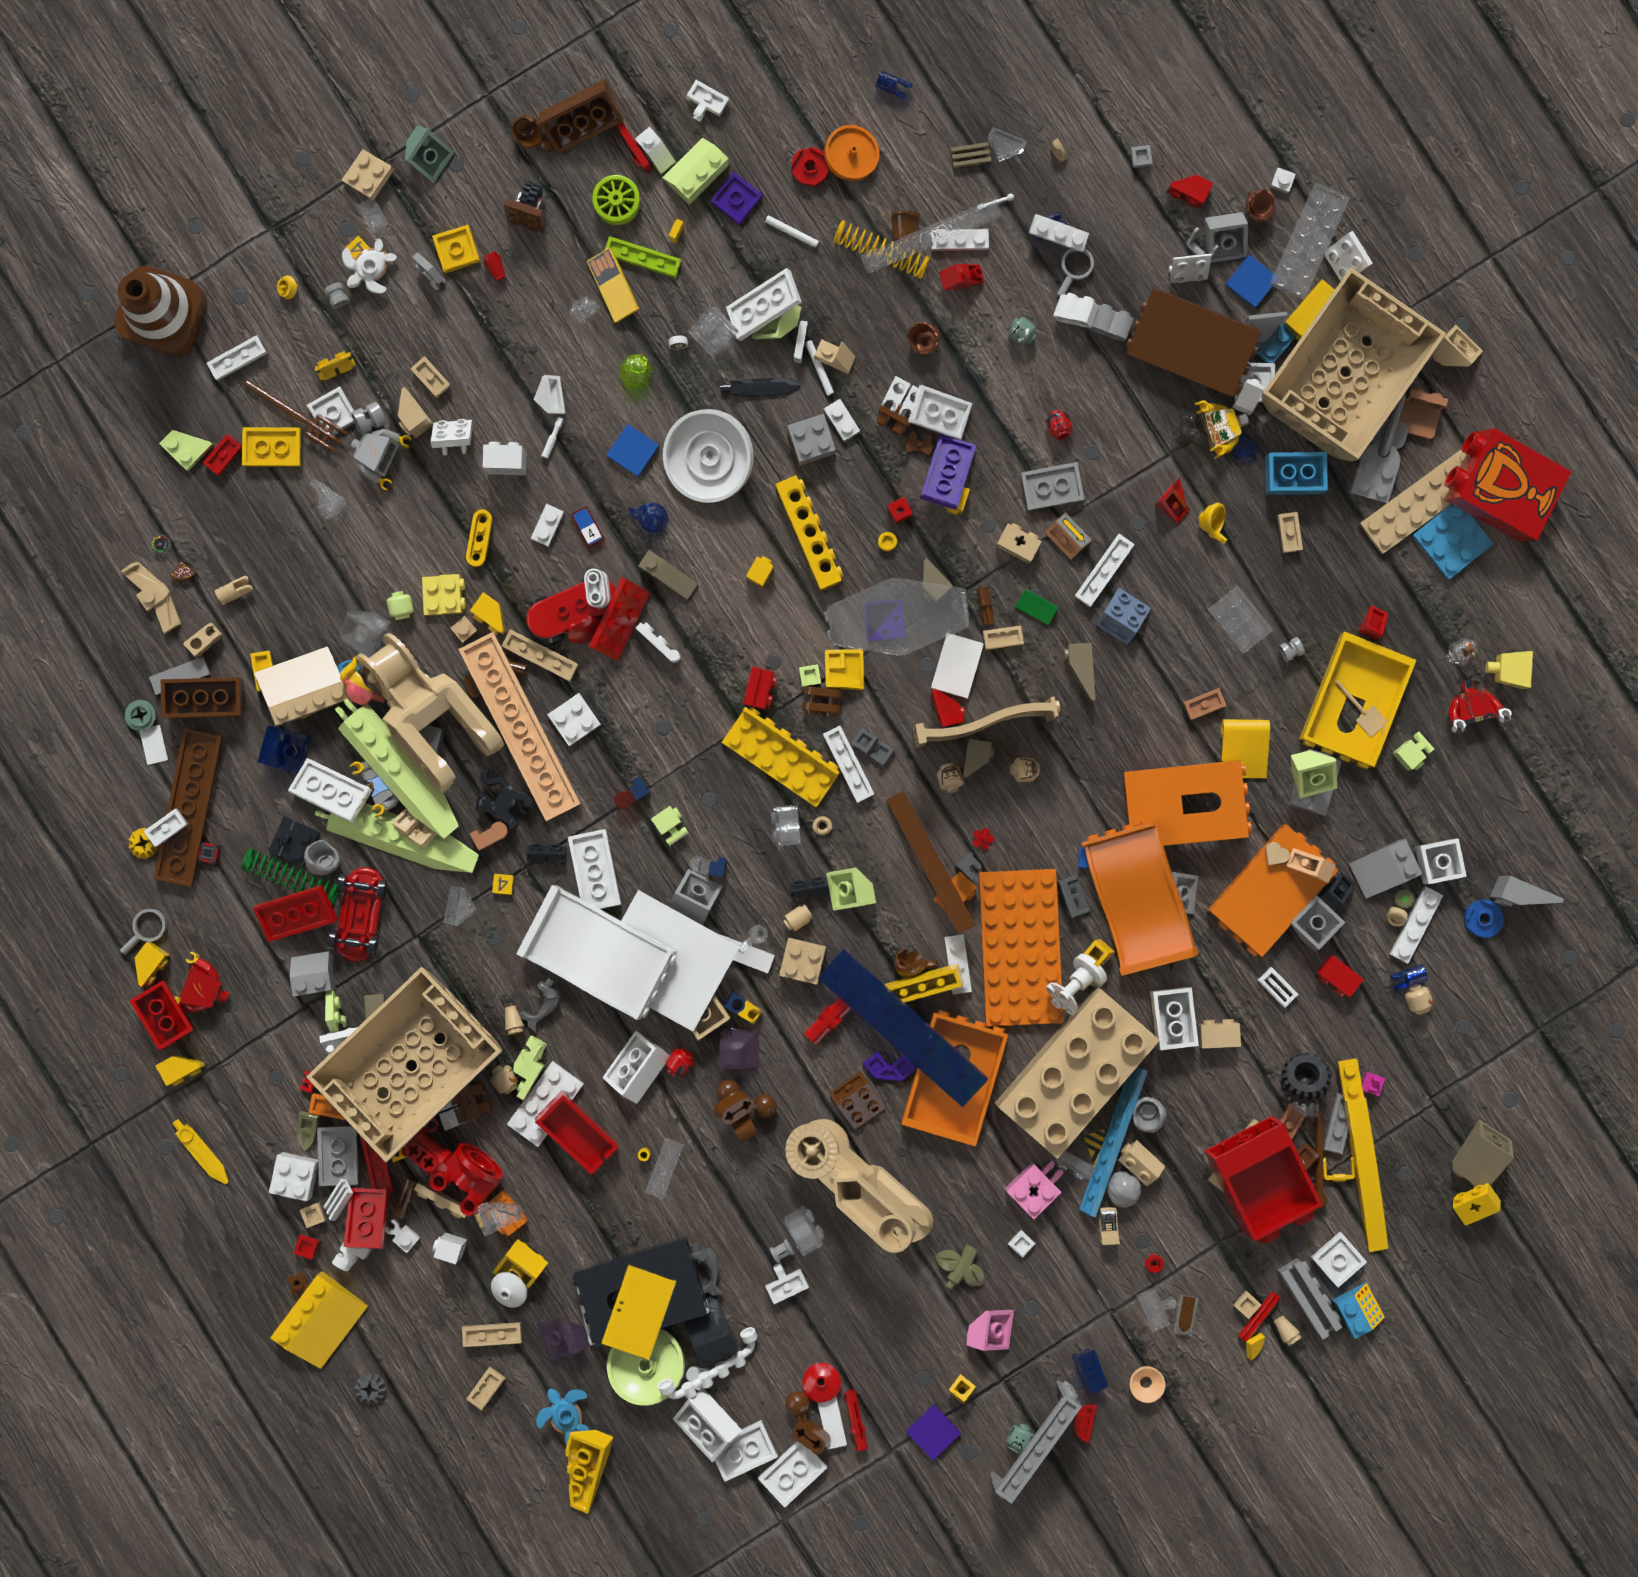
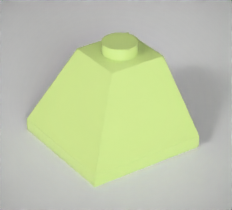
[752,305,801,339]
[1291,751,1337,798]
[826,868,876,911]

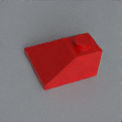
[930,688,966,729]

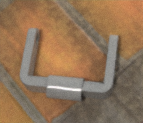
[1187,227,1219,260]

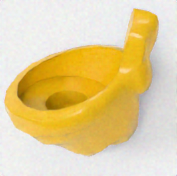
[1198,503,1227,544]

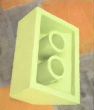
[662,138,729,205]

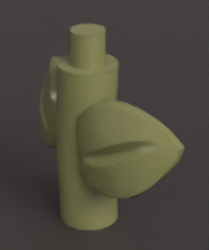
[935,1244,984,1289]

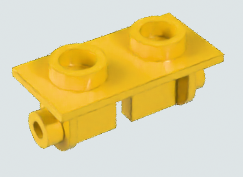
[315,351,356,381]

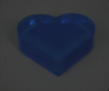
[1232,435,1258,459]

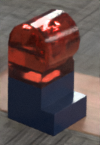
[614,776,651,809]

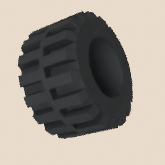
[1280,1053,1332,1107]

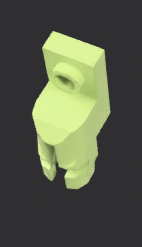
[513,1035,547,1100]

